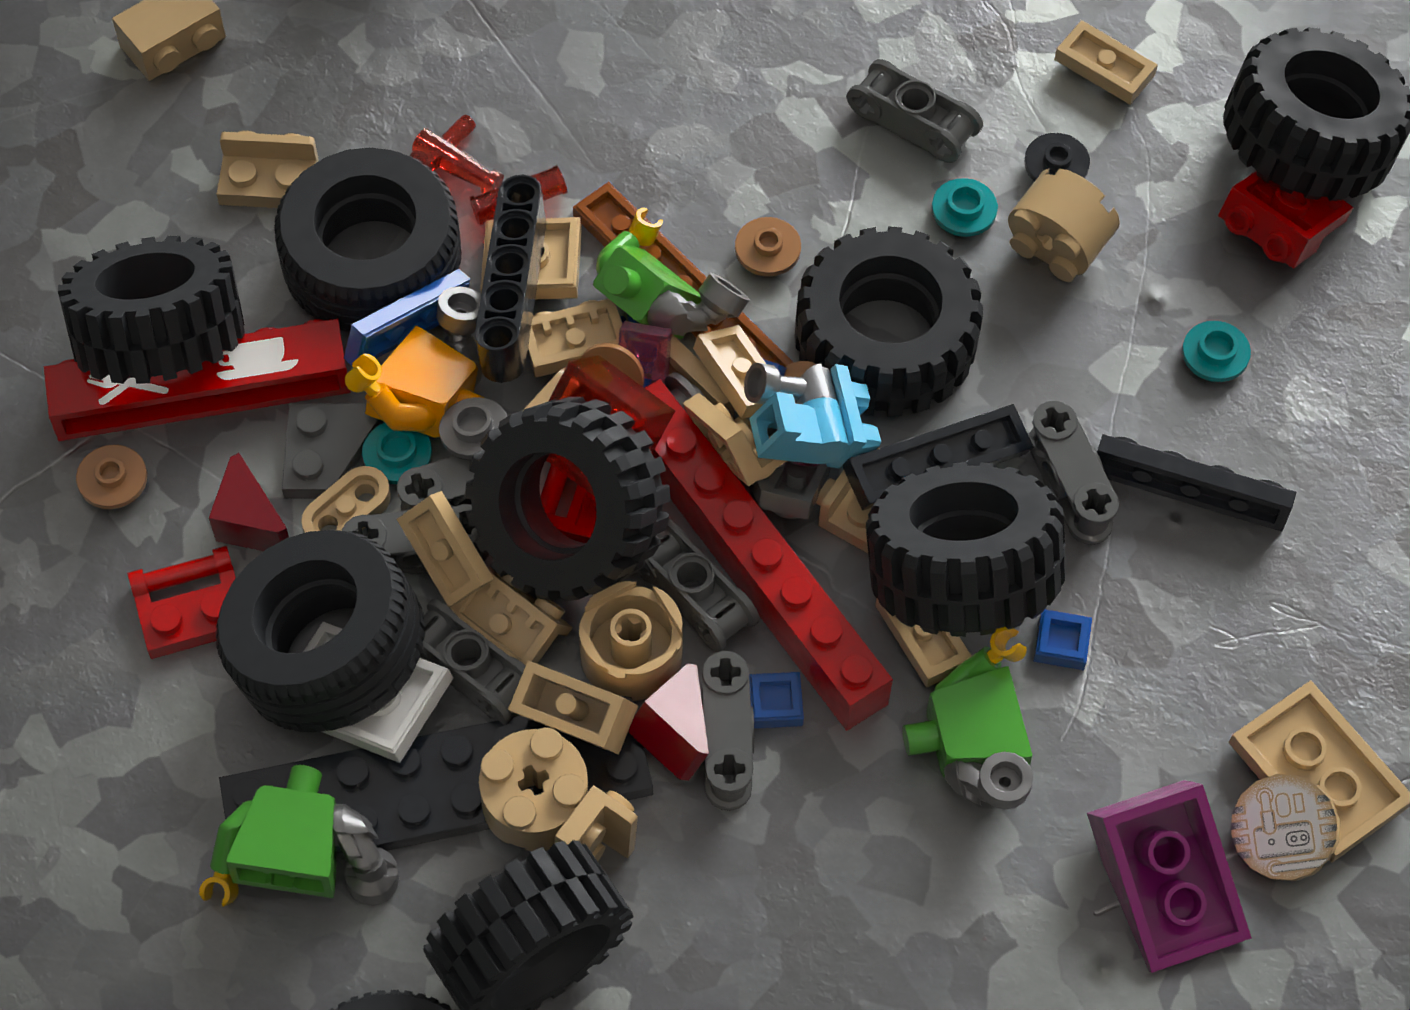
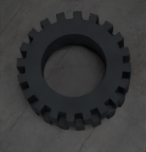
[58,236,245,384]
[423,840,633,1010]

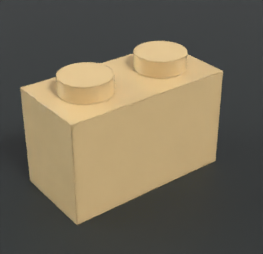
[112,0,226,81]
[508,660,638,755]

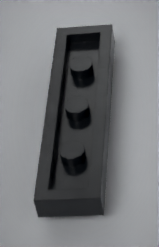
[842,404,1034,511]
[1097,434,1297,532]

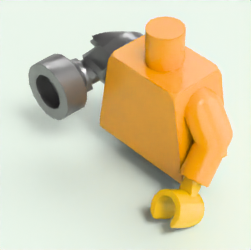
[345,286,485,438]

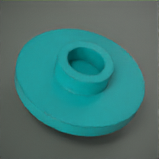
[932,178,998,237]
[1182,321,1251,382]
[362,423,432,484]

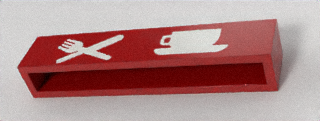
[44,319,351,441]

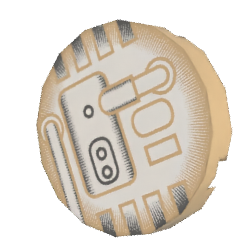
[1231,774,1340,881]

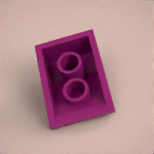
[1087,780,1252,973]

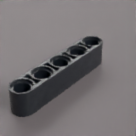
[475,174,547,383]

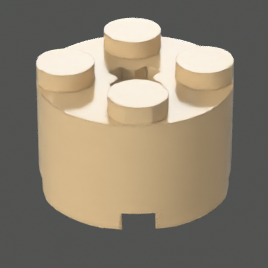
[1008,169,1120,282]
[579,581,683,701]
[479,728,588,851]

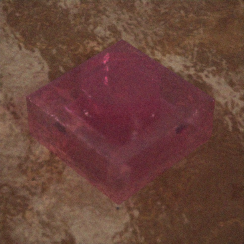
[618,321,672,381]

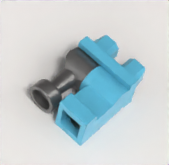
[744,363,881,468]

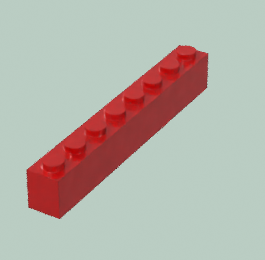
[619,379,893,731]

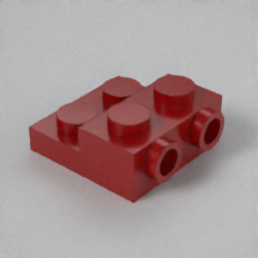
[1218,171,1354,269]

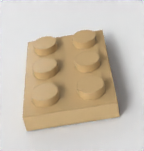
[1229,680,1410,863]

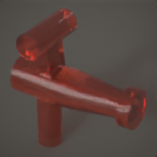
[410,115,504,198]

